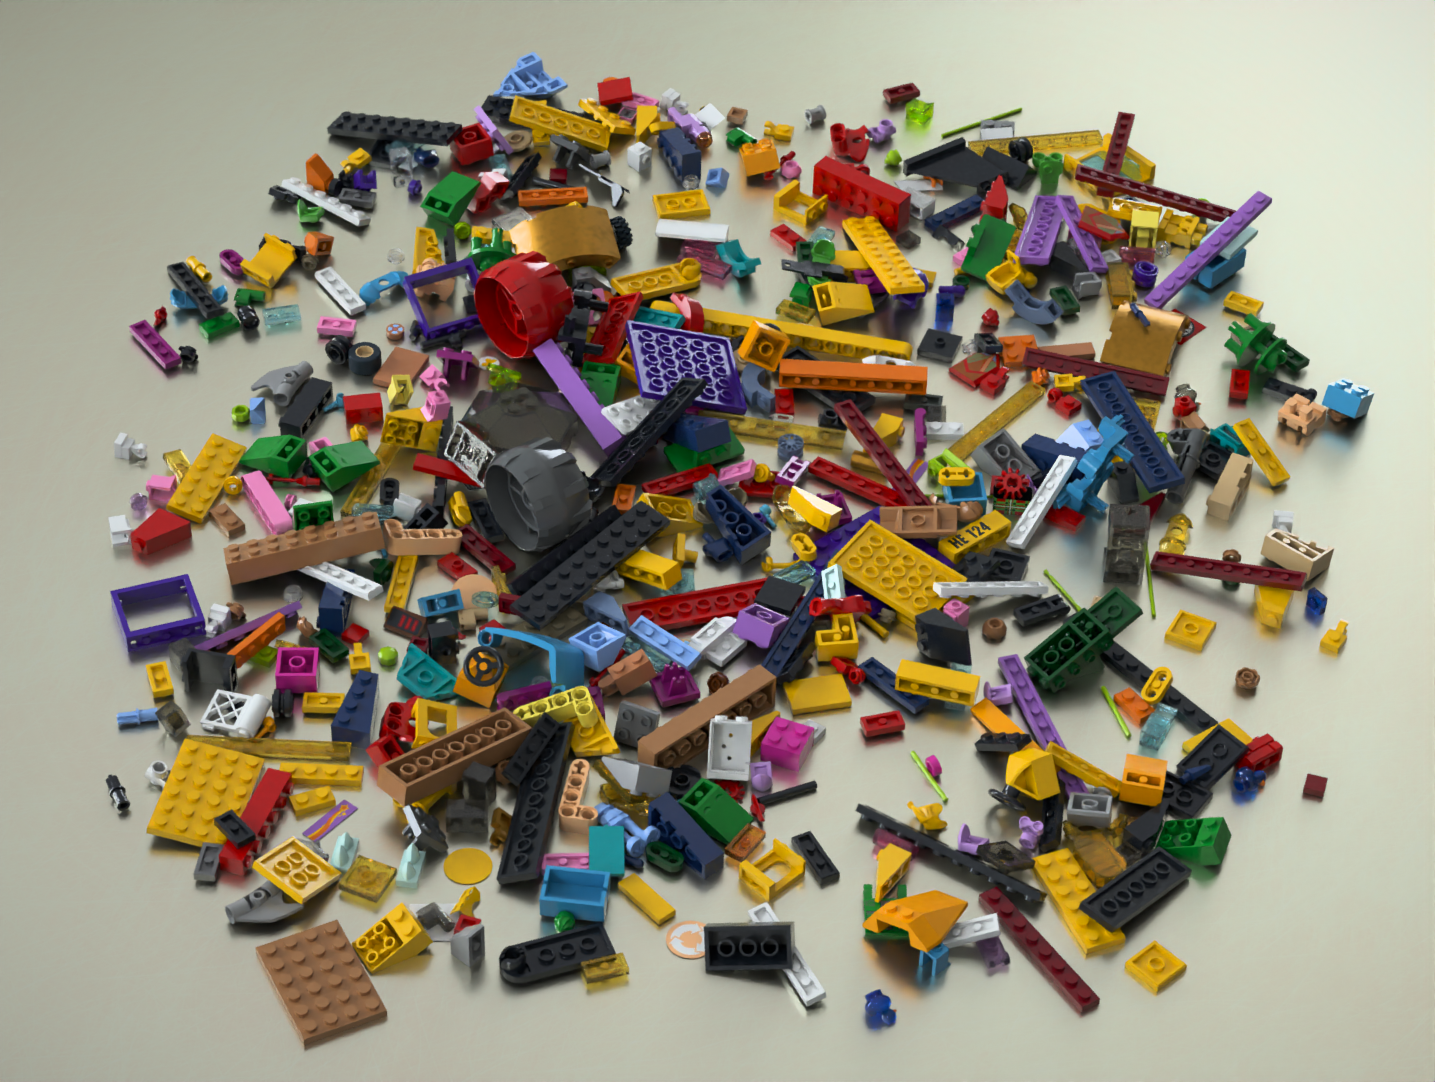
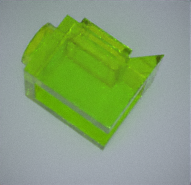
[905,98,934,125]

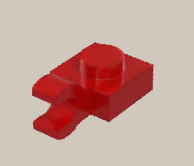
[980,366,1010,396]

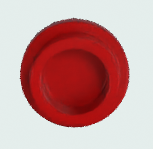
[981,308,999,326]

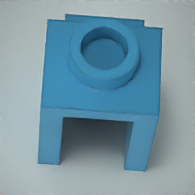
[919,942,951,976]

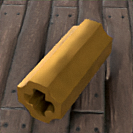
[850,450,883,475]

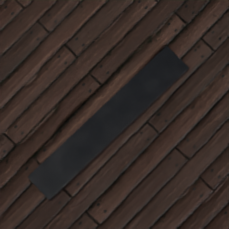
[167,262,224,319]

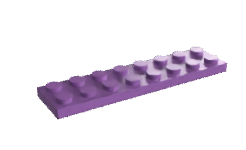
[1013,195,1064,266]

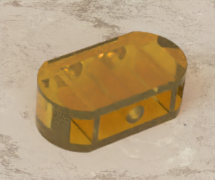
[1072,832,1127,889]

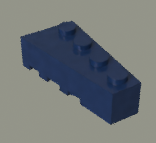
[657,127,702,183]
[663,413,731,452]
[1021,433,1087,483]
[705,484,771,565]
[316,569,355,637]
[331,670,379,750]
[648,791,724,880]

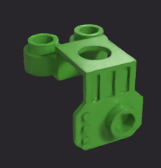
[1032,152,1064,184]

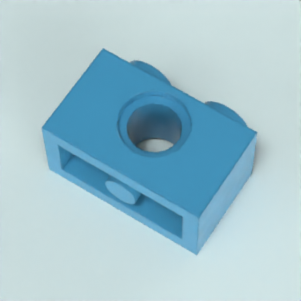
[417,589,464,618]

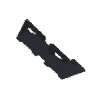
[932,224,965,245]

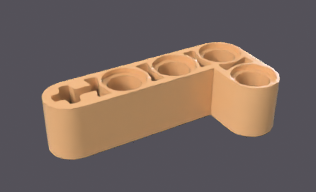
[382,519,462,555]
[558,759,598,835]

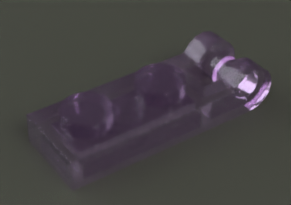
[976,936,1010,969]

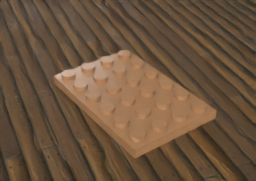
[256,920,387,1045]

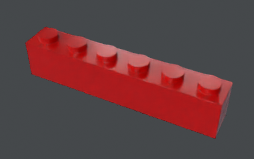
[219,768,294,876]

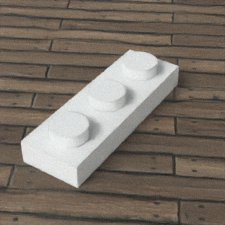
[942,913,1001,948]

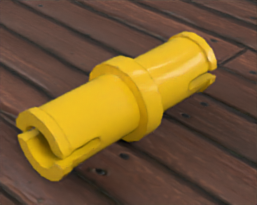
[186,256,212,283]

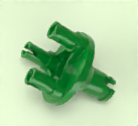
[468,228,516,272]

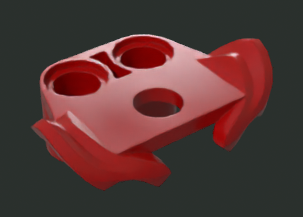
[830,123,870,162]
[379,696,429,743]

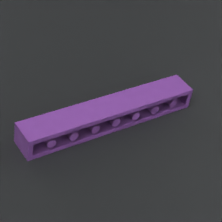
[533,338,626,457]

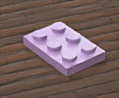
[474,106,514,155]

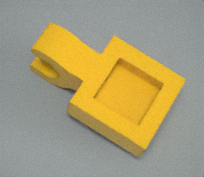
[764,121,794,142]
[340,148,372,174]
[1054,374,1086,392]
[1320,620,1349,654]
[349,643,371,675]

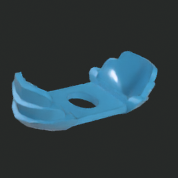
[359,271,408,306]
[170,285,229,309]

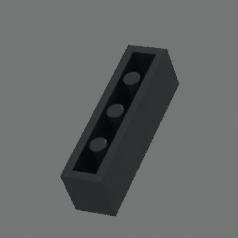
[278,377,333,439]

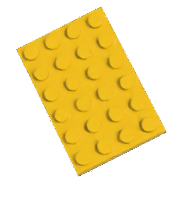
[827,520,968,622]
[147,738,265,847]

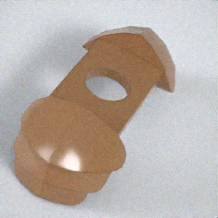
[928,493,983,523]

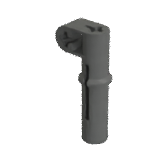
[1165,428,1208,504]

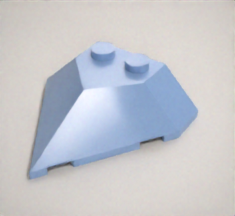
[493,52,568,98]

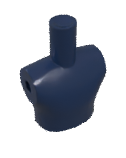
[414,147,439,168]
[702,532,733,563]

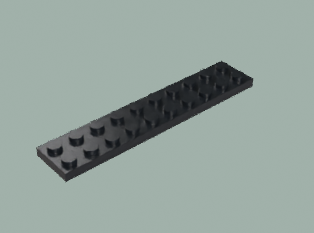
[510,501,670,631]
[496,721,575,884]

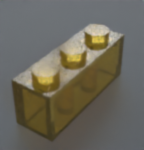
[1105,262,1137,309]

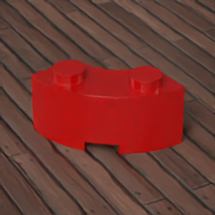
[467,171,510,214]

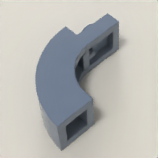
[1004,279,1064,324]
[741,362,776,413]

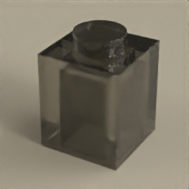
[168,637,196,674]
[155,700,191,737]

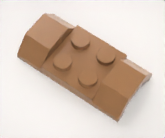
[880,505,957,539]

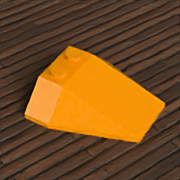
[862,890,968,952]

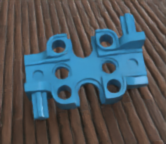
[1053,414,1135,513]

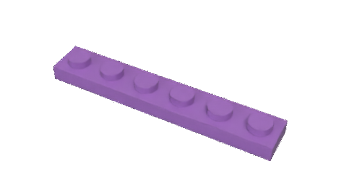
[1055,195,1108,273]
[191,601,302,651]

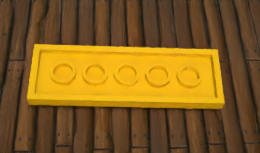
[509,95,611,152]
[166,433,247,524]
[1029,848,1126,954]

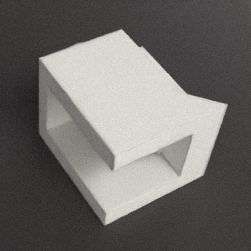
[390,493,422,522]
[108,515,133,547]

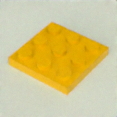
[252,836,341,904]

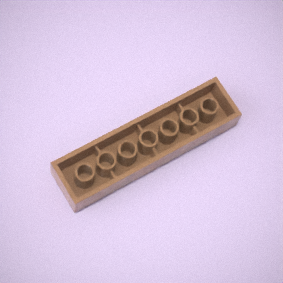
[223,512,386,585]
[638,664,776,769]
[377,707,532,807]

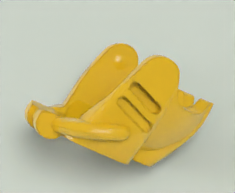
[907,801,948,830]

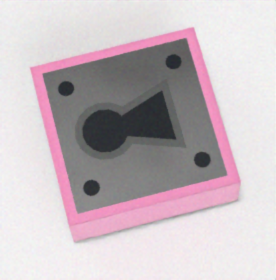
[618,107,637,125]

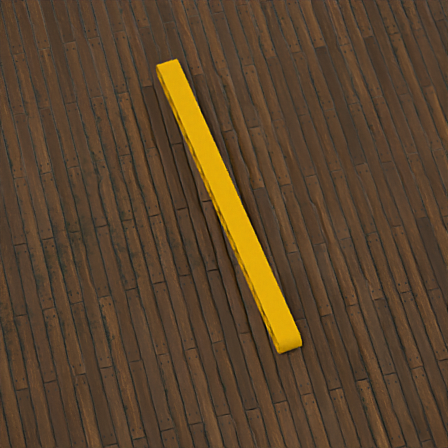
[650,300,913,365]

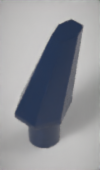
[1179,764,1211,785]

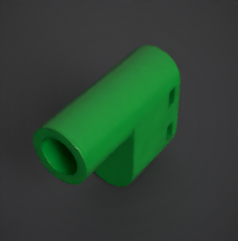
[726,127,757,147]
[234,288,265,307]

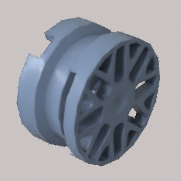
[777,434,804,462]

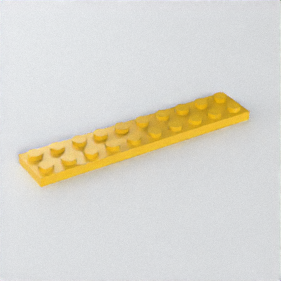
[842,216,925,295]

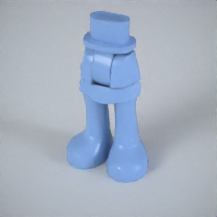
[594,802,660,857]

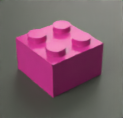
[275,647,320,693]
[760,716,814,772]

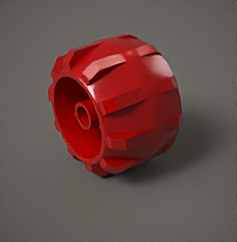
[474,251,574,360]

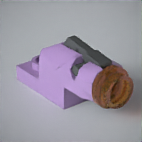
[668,107,713,148]

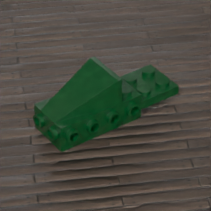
[1024,586,1143,693]

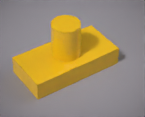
[672,533,698,569]

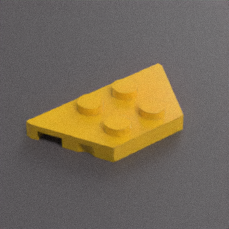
[562,694,620,757]

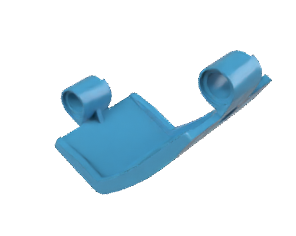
[477,627,584,696]

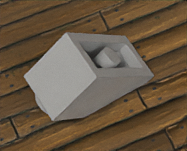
[572,266,611,292]
[450,924,485,967]

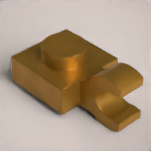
[489,807,512,846]

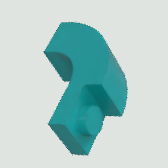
[716,239,761,277]

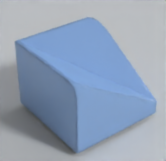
[705,168,730,188]
[250,397,266,424]

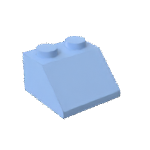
[1056,420,1104,452]
[569,622,626,672]

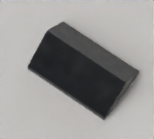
[982,146,1037,190]

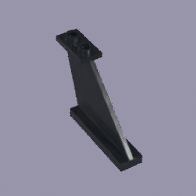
[903,137,1009,195]

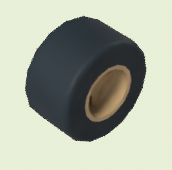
[348,342,382,375]

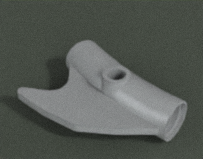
[251,361,313,406]
[225,880,304,924]

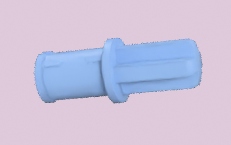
[117,708,159,725]

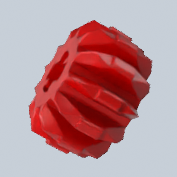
[995,468,1028,500]

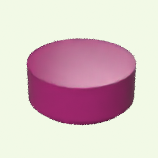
[925,755,942,777]

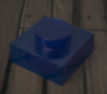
[1306,587,1328,615]

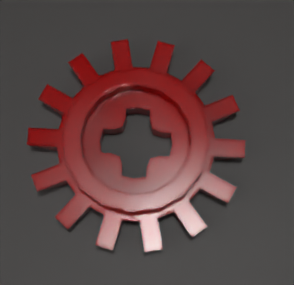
[715,779,745,803]

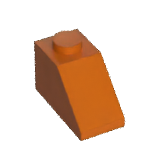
[306,153,334,195]
[304,231,334,256]

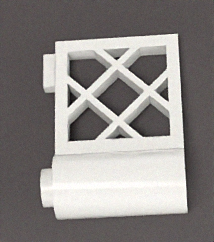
[200,689,272,740]

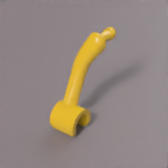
[761,556,802,572]

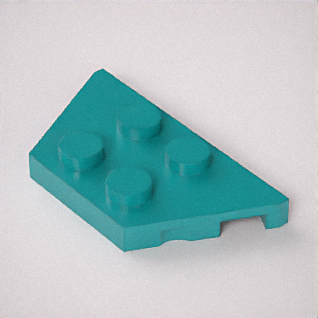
[397,643,459,701]

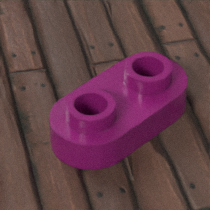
[219,249,244,275]

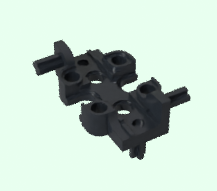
[558,284,609,367]

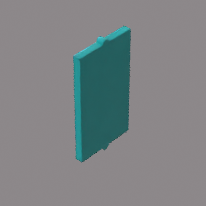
[589,825,625,877]

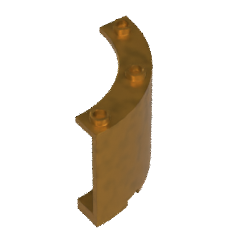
[510,205,621,271]
[1100,301,1191,377]

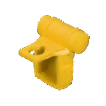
[986,249,1038,295]

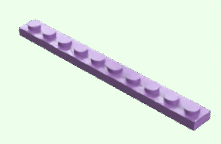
[1144,190,1272,309]
[998,654,1090,801]

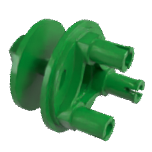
[1224,313,1288,375]

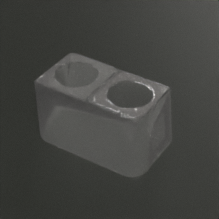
[389,147,413,188]

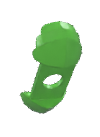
[807,239,836,286]

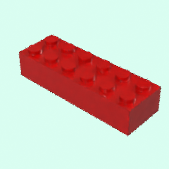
[812,156,911,232]

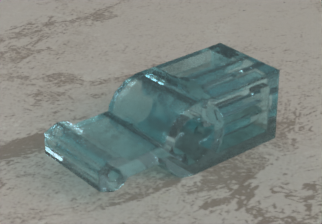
[1139,703,1178,751]

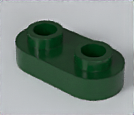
[646,841,684,872]

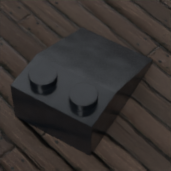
[915,608,972,666]

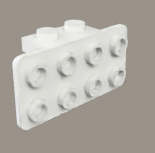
[601,395,661,435]

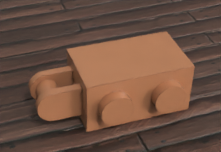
[598,649,658,696]

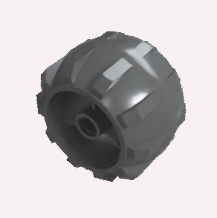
[484,437,593,552]

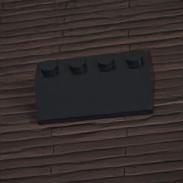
[704,922,795,970]

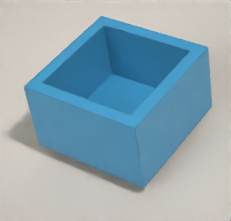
[1321,378,1374,419]
[943,472,987,516]

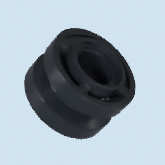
[1008,137,1033,162]
[325,335,353,364]
[272,689,294,718]

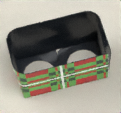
[993,485,1032,516]

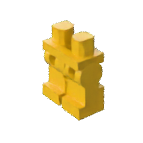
[1156,209,1208,249]

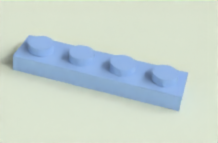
[629,615,702,671]

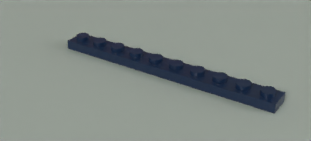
[761,549,840,676]

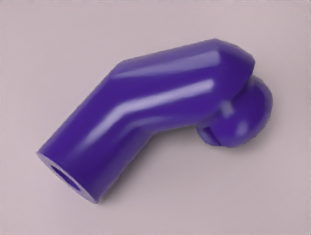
[938,285,966,298]

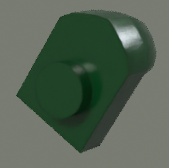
[369,558,394,586]

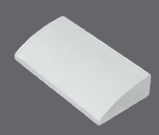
[655,219,729,243]

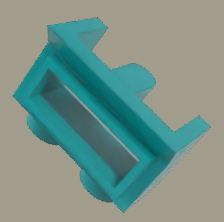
[1210,423,1250,457]

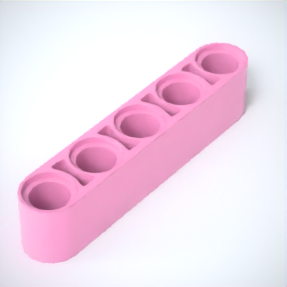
[241,470,293,535]

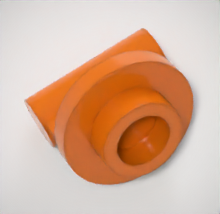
[1031,367,1050,388]

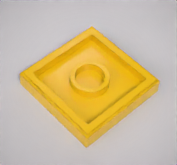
[1165,609,1217,651]
[1125,940,1187,992]

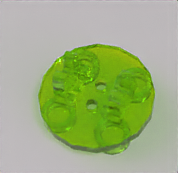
[486,363,522,391]

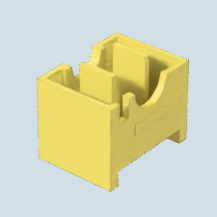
[1128,210,1159,256]

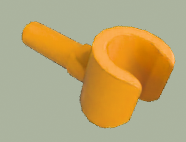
[253,716,276,742]

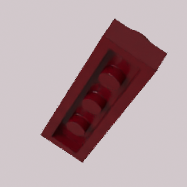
[457,524,516,578]

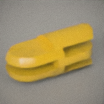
[447,491,472,527]

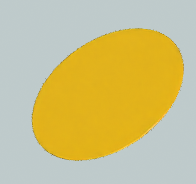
[443,848,493,884]

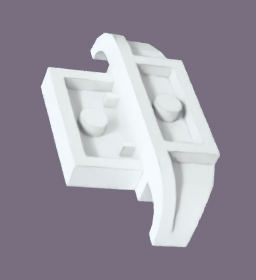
[689,616,747,669]

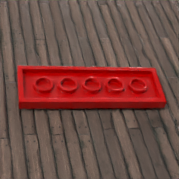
[582,291,643,368]

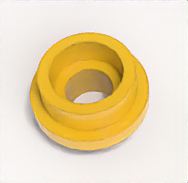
[223,476,243,495]

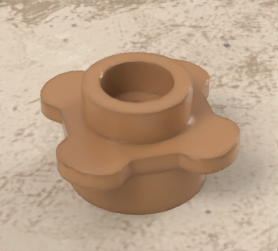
[1327,409,1349,421]
[226,602,246,621]

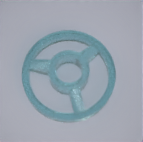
[471,591,499,608]

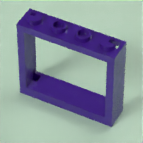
[403,257,481,340]
[110,574,207,652]

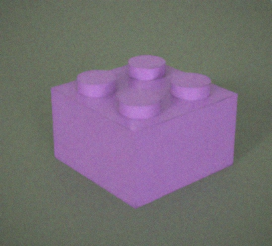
[732,603,790,648]

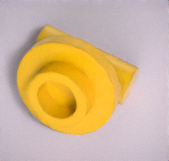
[350,424,368,442]
[753,463,775,483]

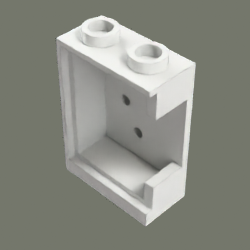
[707,715,752,781]

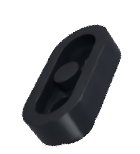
[379,478,400,508]

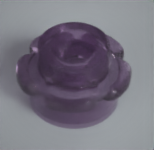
[129,493,148,511]

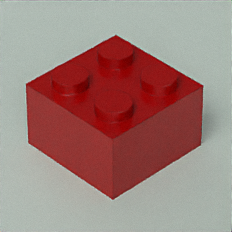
[449,123,494,166]

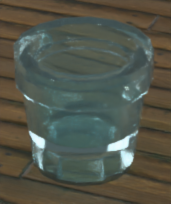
[693,473,719,501]

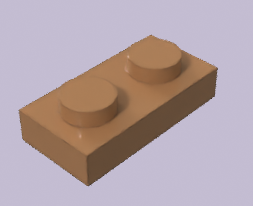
[208,503,245,537]

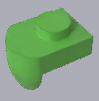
[297,199,325,223]

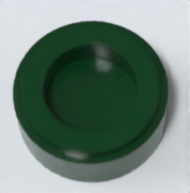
[952,275,970,290]

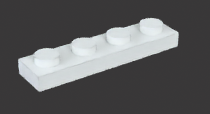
[315,266,366,316]

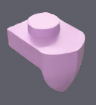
[983,681,1013,706]
[750,761,773,792]
[958,823,990,855]

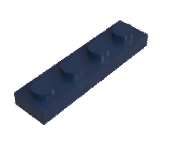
[924,194,985,232]
[858,657,930,714]

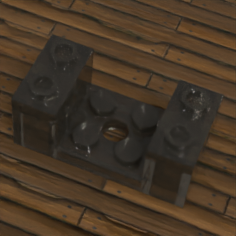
[443,420,509,489]
[1102,504,1150,585]

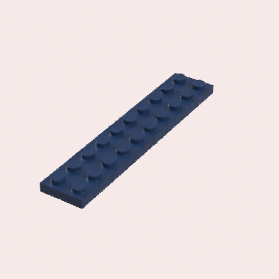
[1080,371,1185,494]

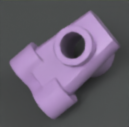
[867,119,896,143]
[1019,816,1043,849]

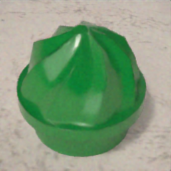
[554,911,576,933]

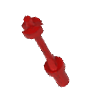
[764,151,796,181]
[265,473,321,487]
[589,648,625,687]

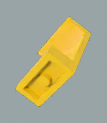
[240,233,297,289]

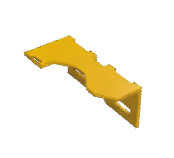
[450,886,480,917]

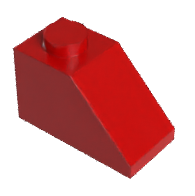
[365,734,405,768]

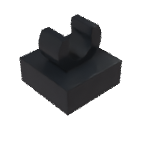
[338,170,354,189]

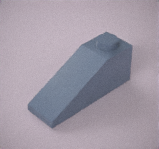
[583,591,630,637]

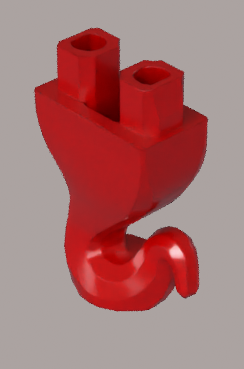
[809,595,872,623]

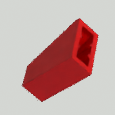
[130,508,192,555]

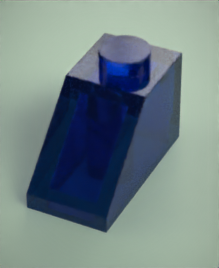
[935,293,954,322]

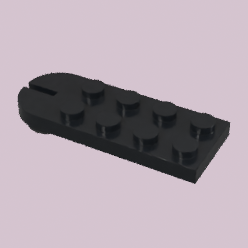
[499,922,616,983]

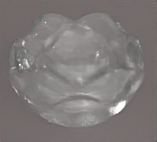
[1066,238,1082,258]

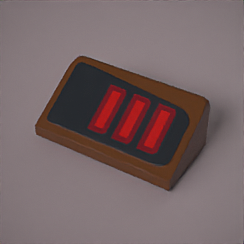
[383,606,428,638]

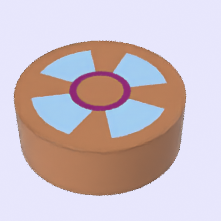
[386,323,405,340]

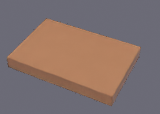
[373,347,429,388]

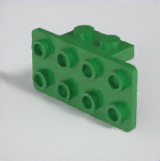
[961,214,1016,281]
[663,428,745,473]

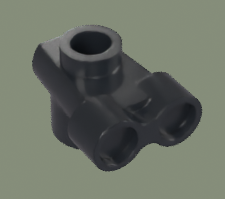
[818,409,847,434]

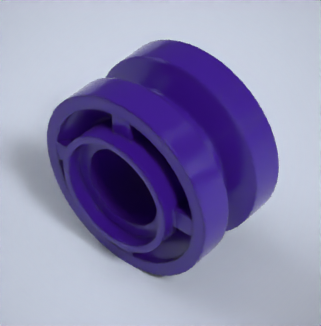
[1131,261,1159,287]

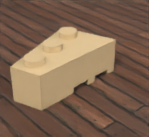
[1206,452,1254,521]
[1260,528,1334,581]

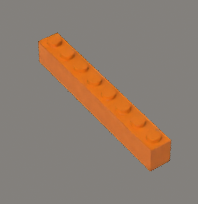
[779,359,928,395]

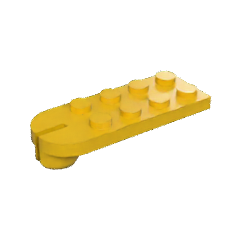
[610,258,702,300]

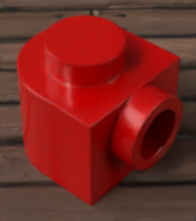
[1173,396,1197,420]

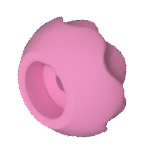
[780,160,802,179]

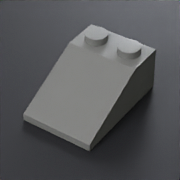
[970,428,1040,479]
[601,756,672,798]

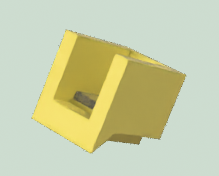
[387,375,414,405]

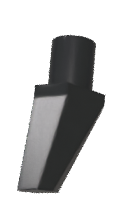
[409,320,422,341]
[730,335,744,352]
[302,457,317,478]

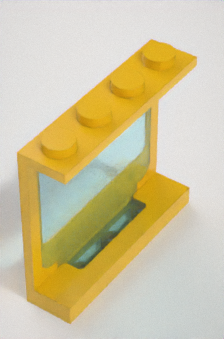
[1063,133,1156,201]

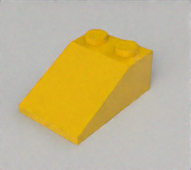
[635,492,704,537]

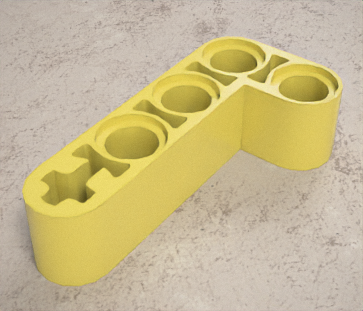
[513,686,598,728]

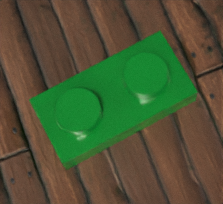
[199,312,240,339]

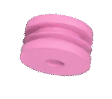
[284,494,297,509]

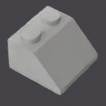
[1067,792,1113,829]

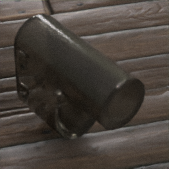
[416,902,455,932]

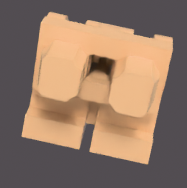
[414,258,455,302]
[1278,393,1327,436]

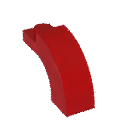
[670,292,704,333]

